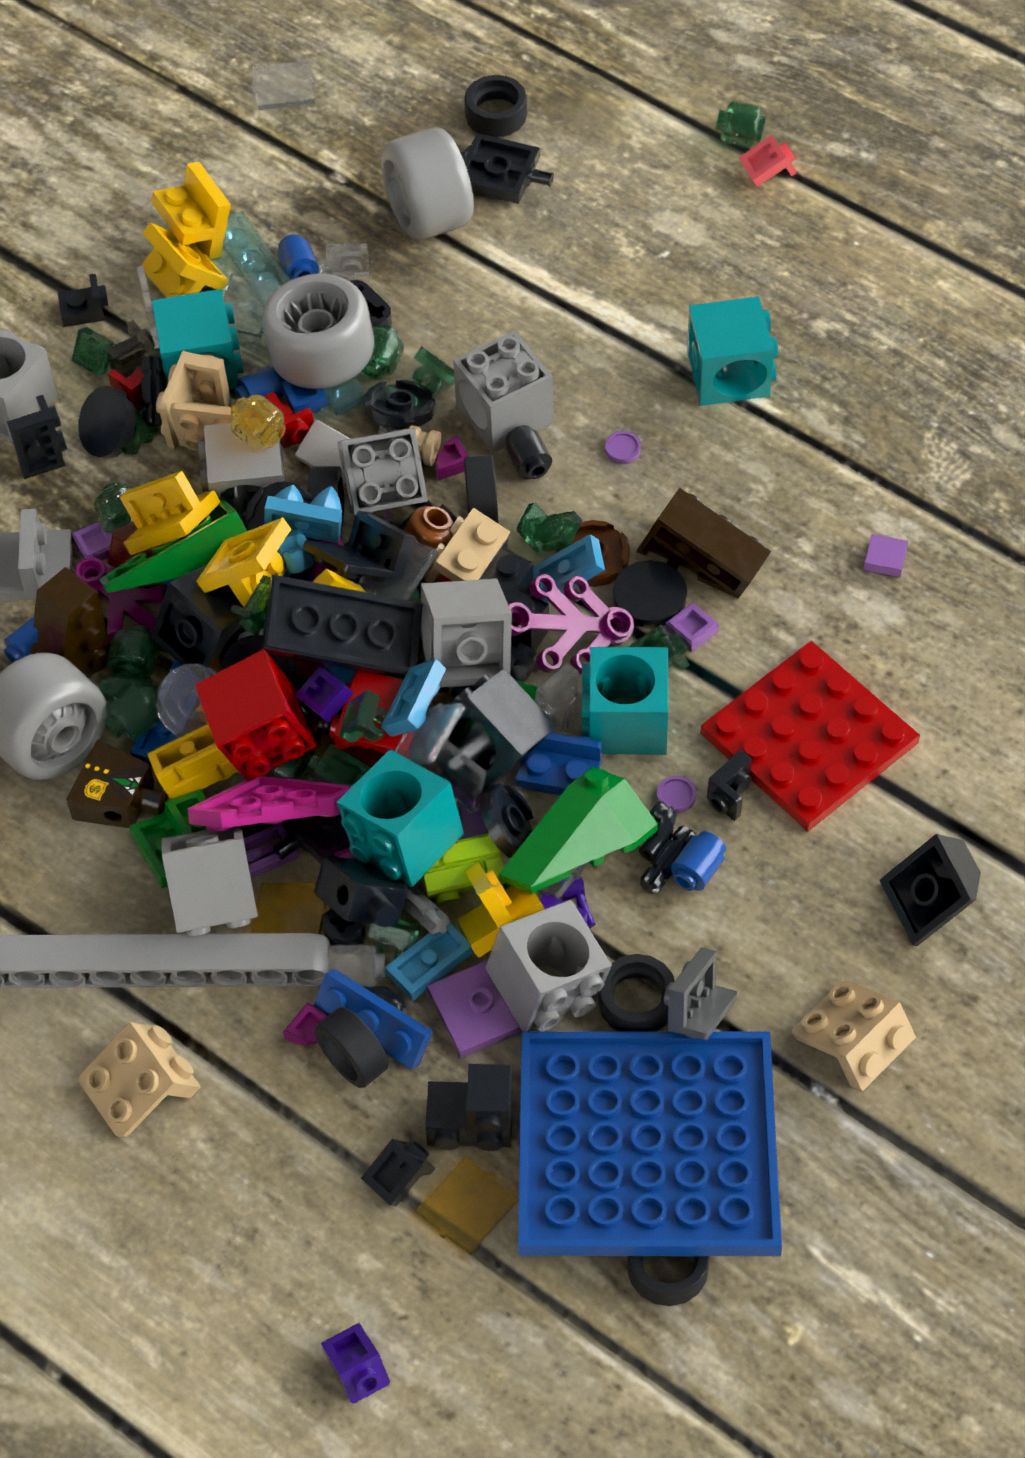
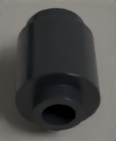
[506,425,552,479]

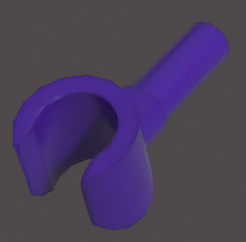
[561,875,596,928]

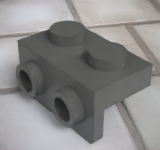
[664,947,737,1040]

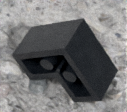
[480,549,549,651]
[425,1064,513,1151]

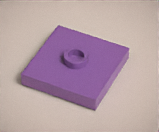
[427,960,522,1058]

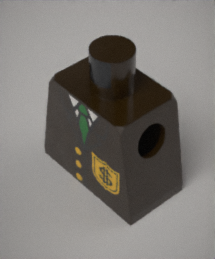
[66,740,168,828]

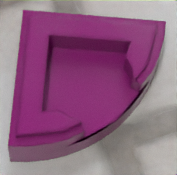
[435,436,468,480]
[283,1002,328,1045]

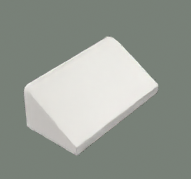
[295,420,350,487]

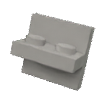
[0,509,73,601]

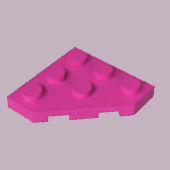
[188,775,352,831]

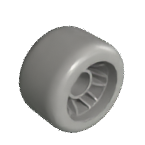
[381,127,474,240]
[261,274,374,389]
[0,652,108,780]

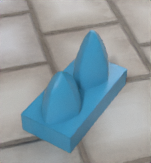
[265,485,342,543]

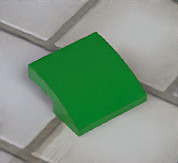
[129,789,207,889]

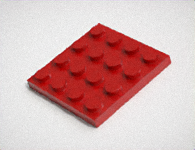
[700,640,920,831]

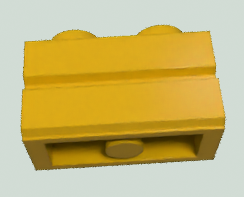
[148,724,238,800]

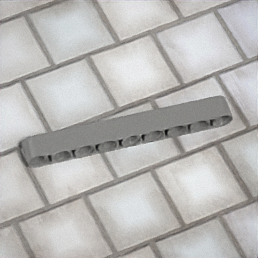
[0,933,330,988]

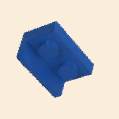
[516,732,602,796]

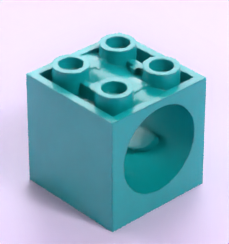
[152,289,244,390]
[687,296,779,406]
[582,647,668,755]
[337,750,464,887]

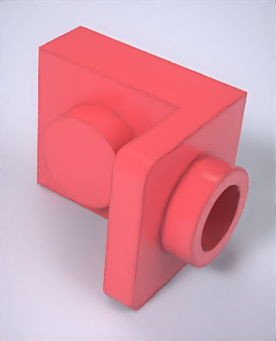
[738,135,797,187]

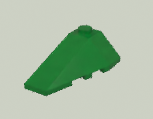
[99,499,247,593]
[499,767,658,893]

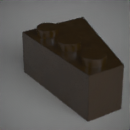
[636,487,772,599]
[30,567,113,678]

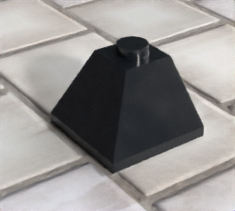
[879,834,981,946]

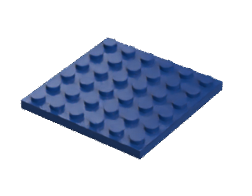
[518,1032,782,1256]

